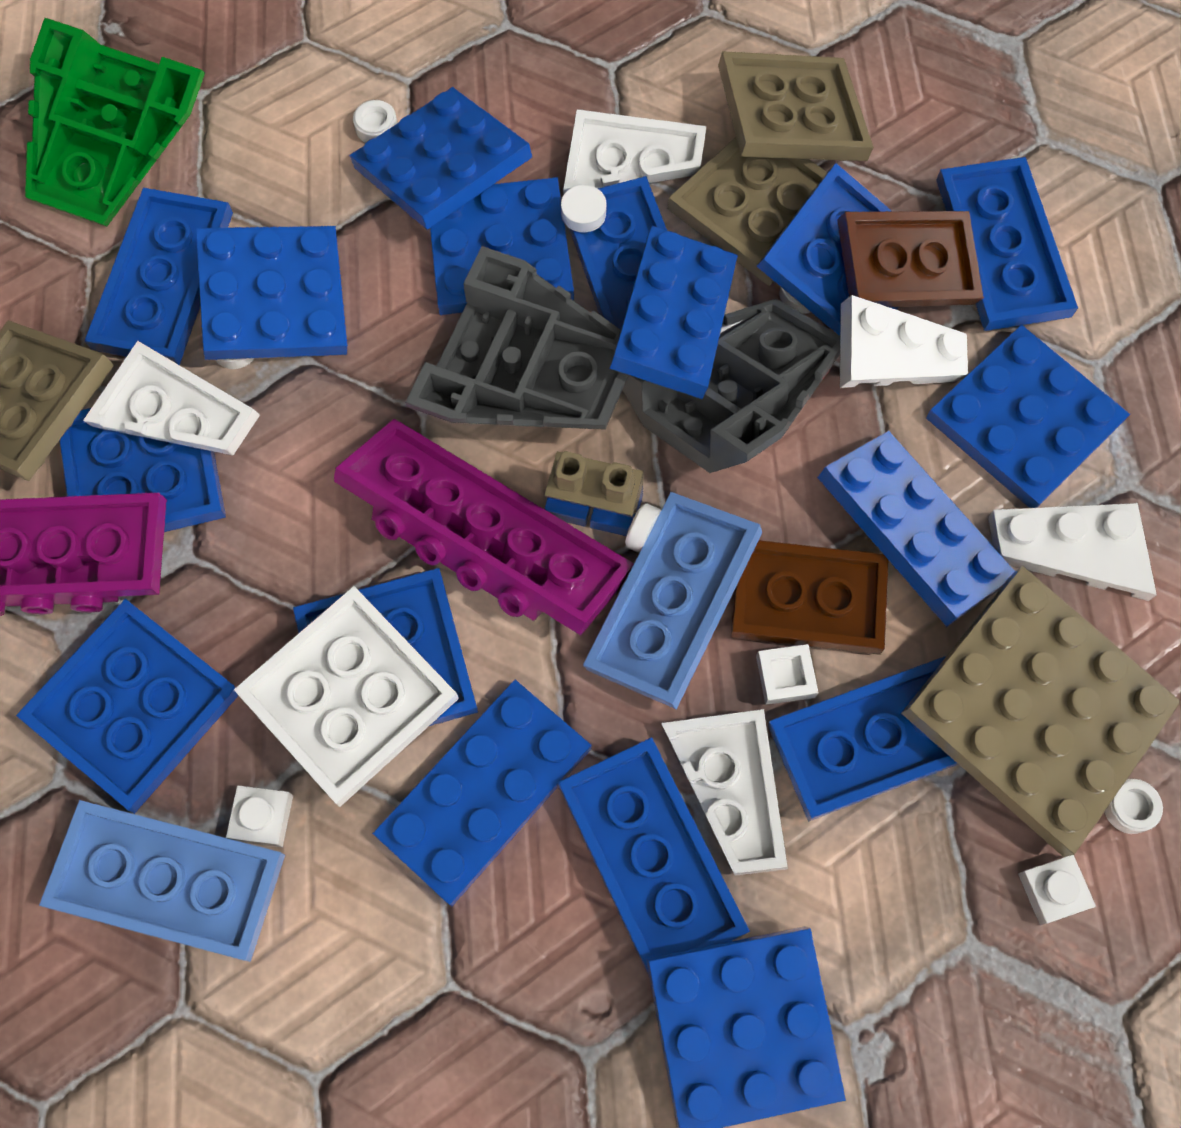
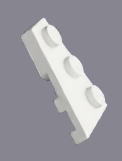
[563,110,707,194]
[83,341,260,455]
[988,503,1157,601]
[661,709,788,876]

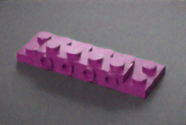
[334,419,634,635]
[0,493,167,616]

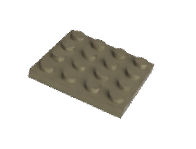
[901,566,1181,857]

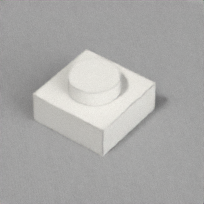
[756,644,818,705]
[226,786,293,848]
[1018,855,1096,925]

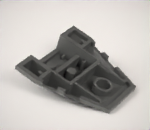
[405,246,629,430]
[623,299,840,473]

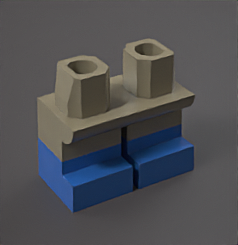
[544,451,643,536]

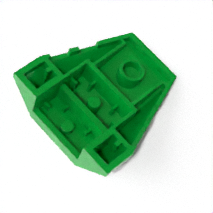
[25,17,205,227]

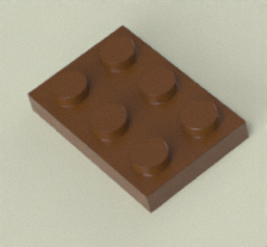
[837,211,984,307]
[731,540,889,655]

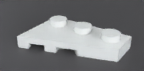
[840,295,968,388]

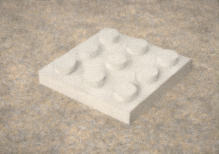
[234,586,459,807]

